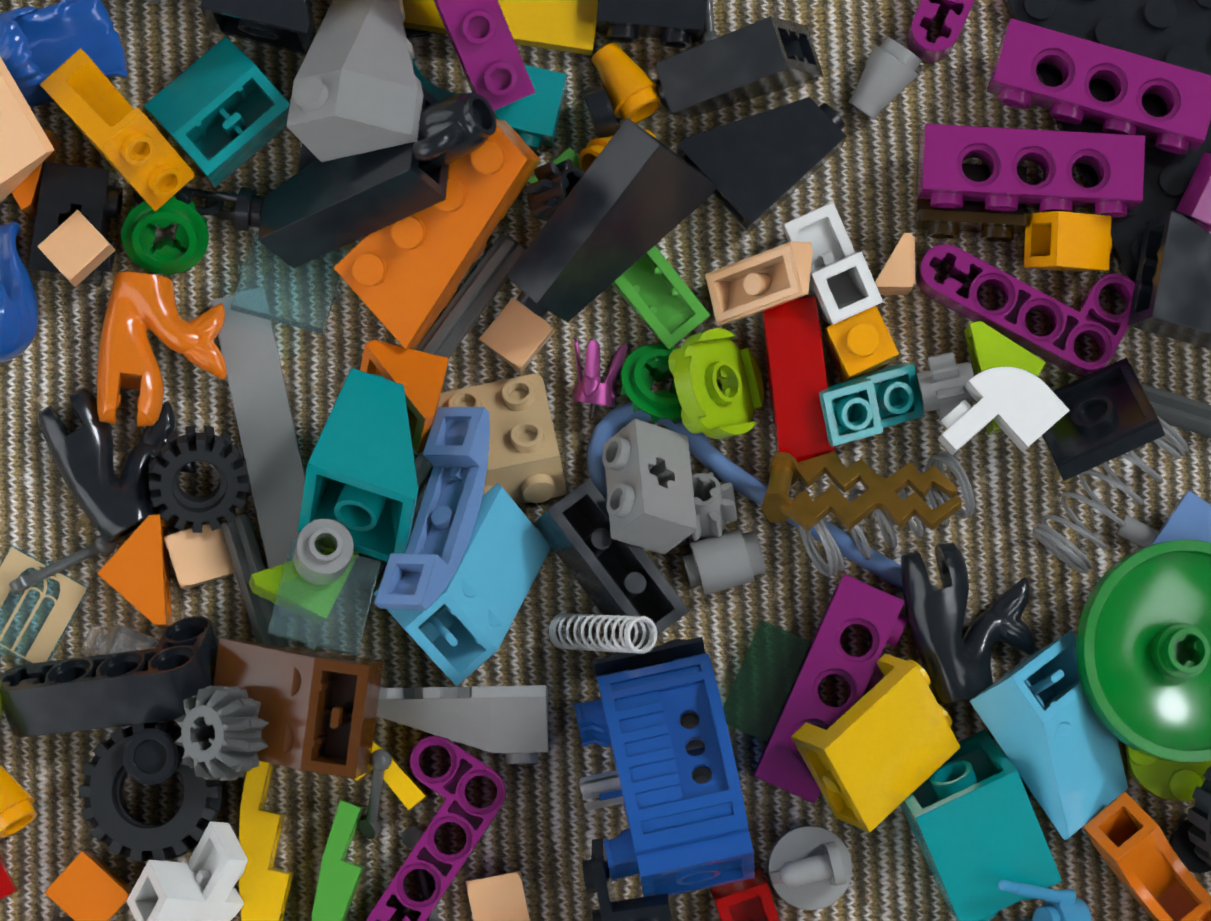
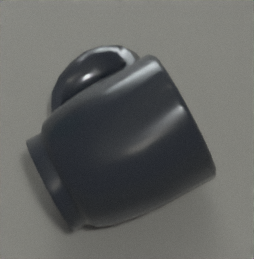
[412,93,497,166]

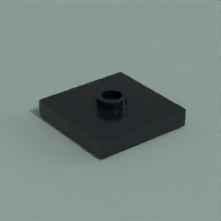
[1042,358,1165,481]

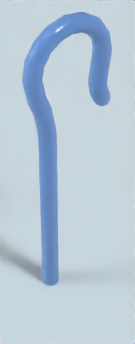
[587,401,939,592]

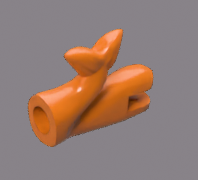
[96,272,227,427]

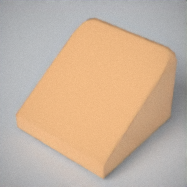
[37,209,115,287]
[875,233,915,295]
[479,298,555,374]
[164,523,235,590]
[466,870,530,921]

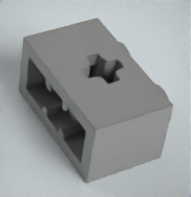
[602,419,698,555]

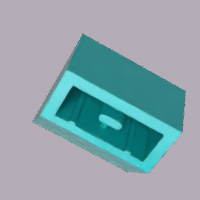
[144,36,290,188]

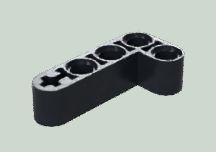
[0,616,218,737]

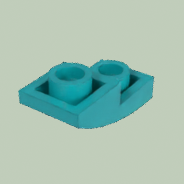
[819,362,924,446]

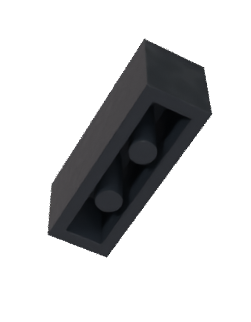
[534,479,690,649]

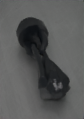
[133,187,265,232]

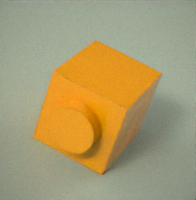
[1024,211,1112,272]
[822,306,899,382]

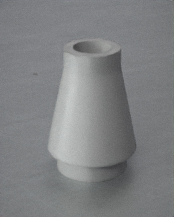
[848,37,922,120]

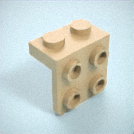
[438,374,567,505]

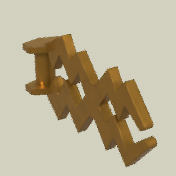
[761,451,962,531]

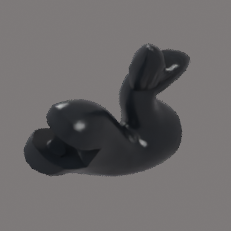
[37,388,196,543]
[901,543,1035,704]

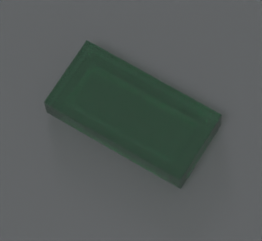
[723,620,812,743]

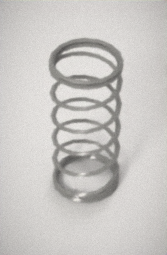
[1033,416,1189,574]
[799,451,975,577]

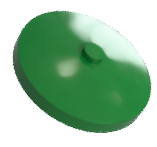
[1076,540,1211,762]

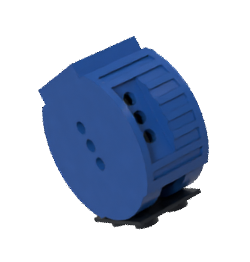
[574,637,755,897]

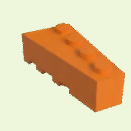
[333,119,541,349]

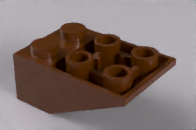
[213,637,383,778]

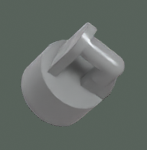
[766,826,852,910]

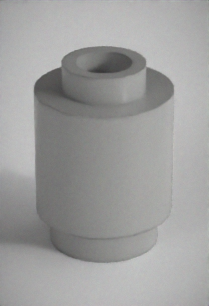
[293,519,354,585]
[682,529,766,595]

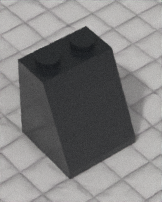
[200,0,316,55]

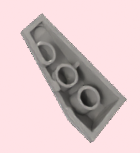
[286,0,424,162]
[376,685,549,764]

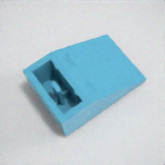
[373,483,551,687]
[969,630,1128,840]

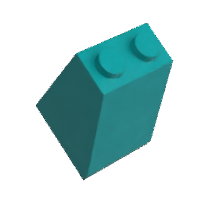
[297,368,418,562]
[900,730,1062,921]

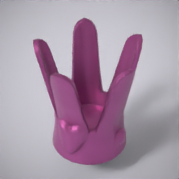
[572,337,628,421]

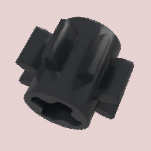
[525,159,585,221]

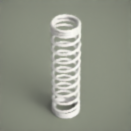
[549,613,658,654]

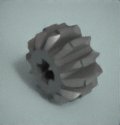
[174,686,269,781]

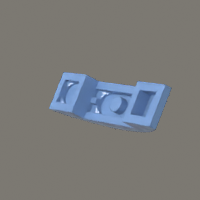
[374,407,490,610]

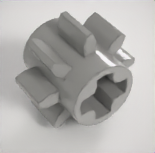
[916,352,977,421]
[691,472,737,541]

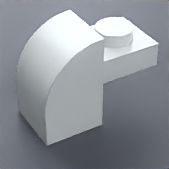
[782,202,883,324]
[937,367,1070,455]
[126,821,248,921]

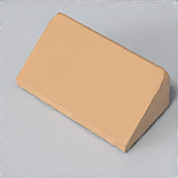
[705,241,813,326]

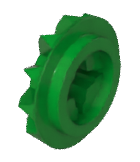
[121,196,209,275]
[619,344,682,424]

